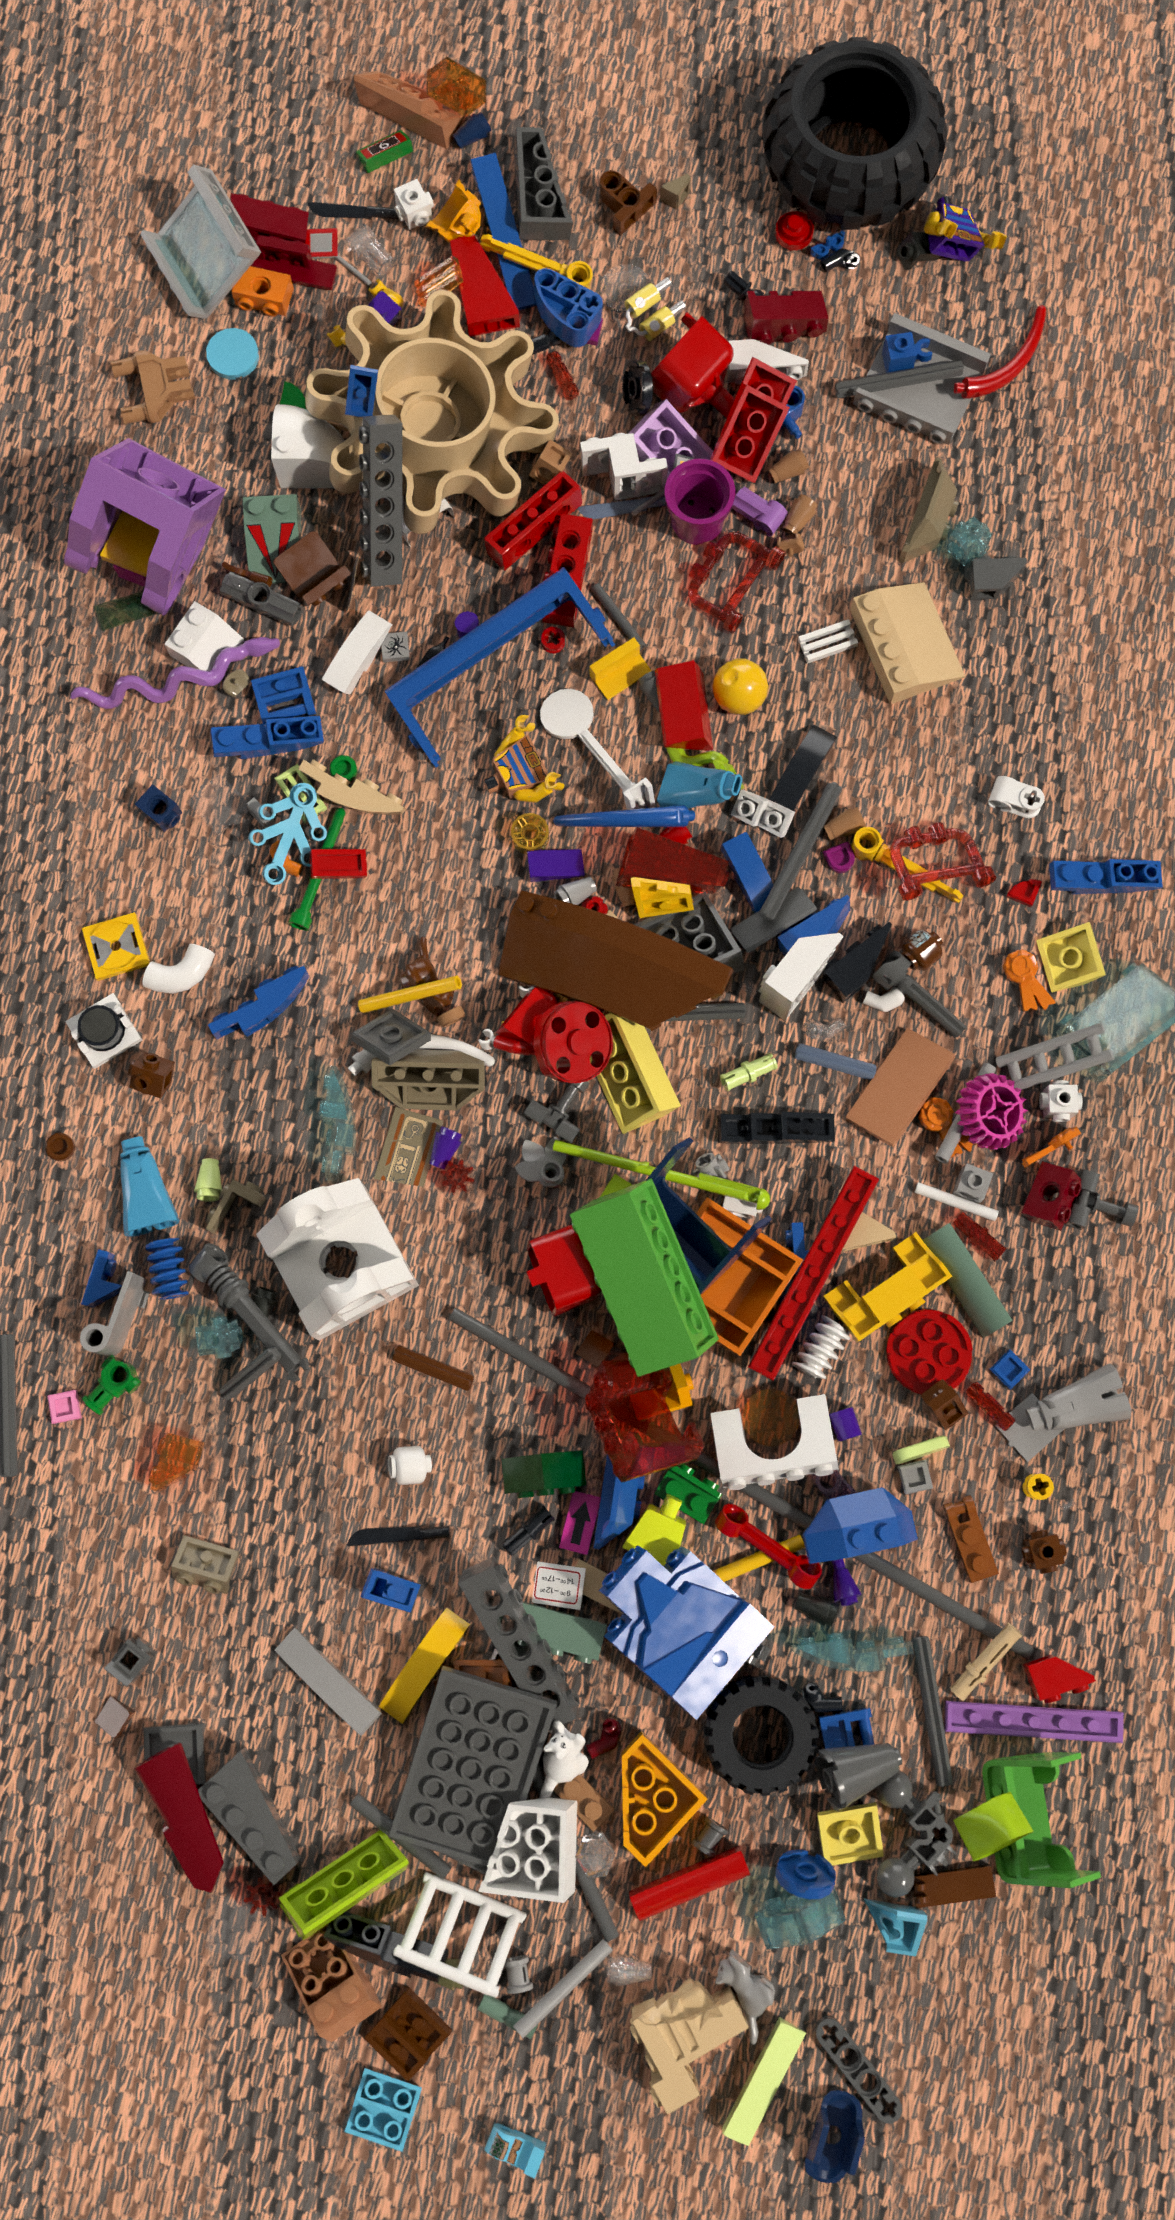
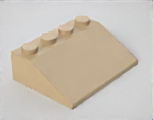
[850,582,965,705]

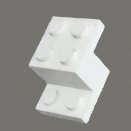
[580,433,668,501]

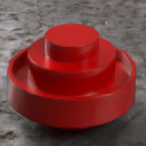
[775,211,814,251]

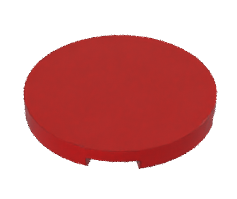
[886,1309,973,1395]

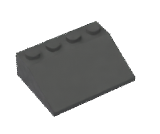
[634,892,745,976]

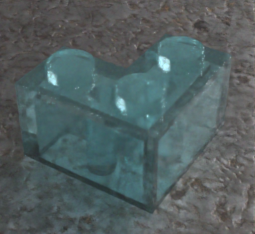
[754,1886,846,1950]

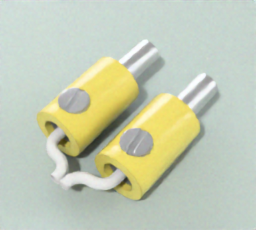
[624,277,686,341]

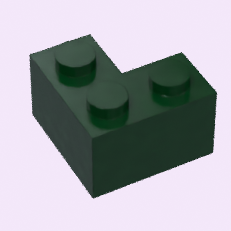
[501,1450,586,1499]

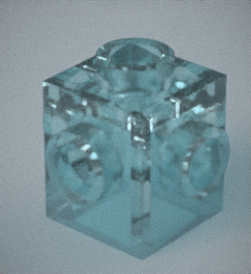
[946,516,992,566]
[195,1316,243,1359]

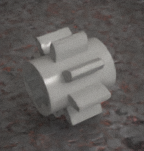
[692,1153,730,1179]

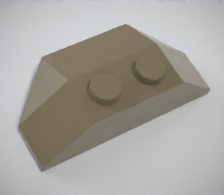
[898,457,959,563]
[371,1049,485,1111]

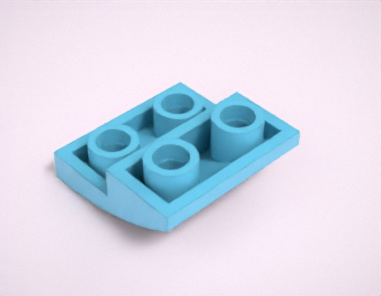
[345,2068,422,2152]

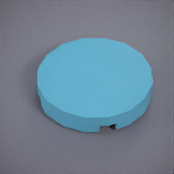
[206,328,259,380]

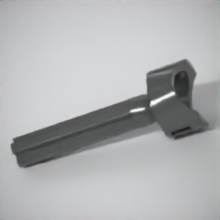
[872,950,967,1038]

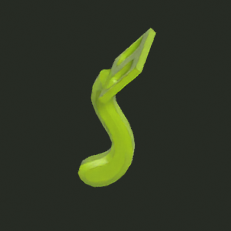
[666,747,745,790]

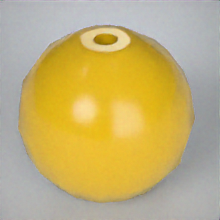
[712,658,769,715]

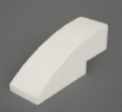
[322,610,392,694]

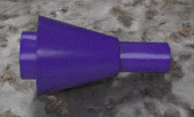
[832,1559,862,1607]

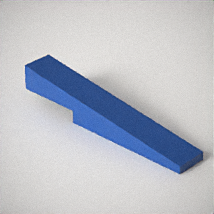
[471,153,536,310]

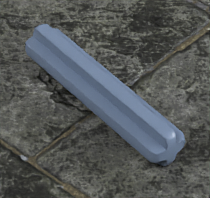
[795,1043,877,1080]

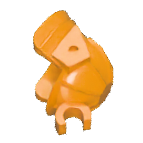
[425,179,481,243]

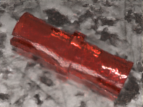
[952,1211,1007,1262]

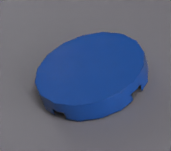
[776,1849,836,1900]

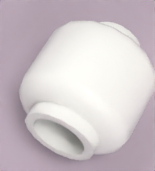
[388,1446,432,1485]

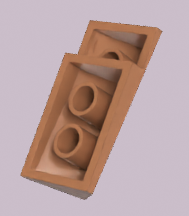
[354,71,464,149]

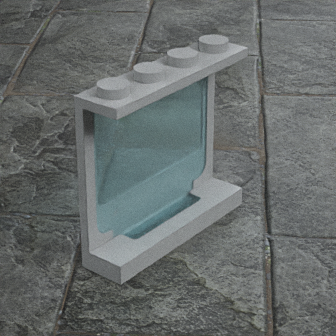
[140,164,261,319]

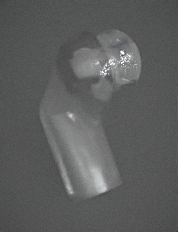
[803,1017,846,1042]

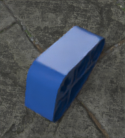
[534,268,603,347]

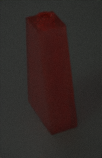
[615,827,729,894]

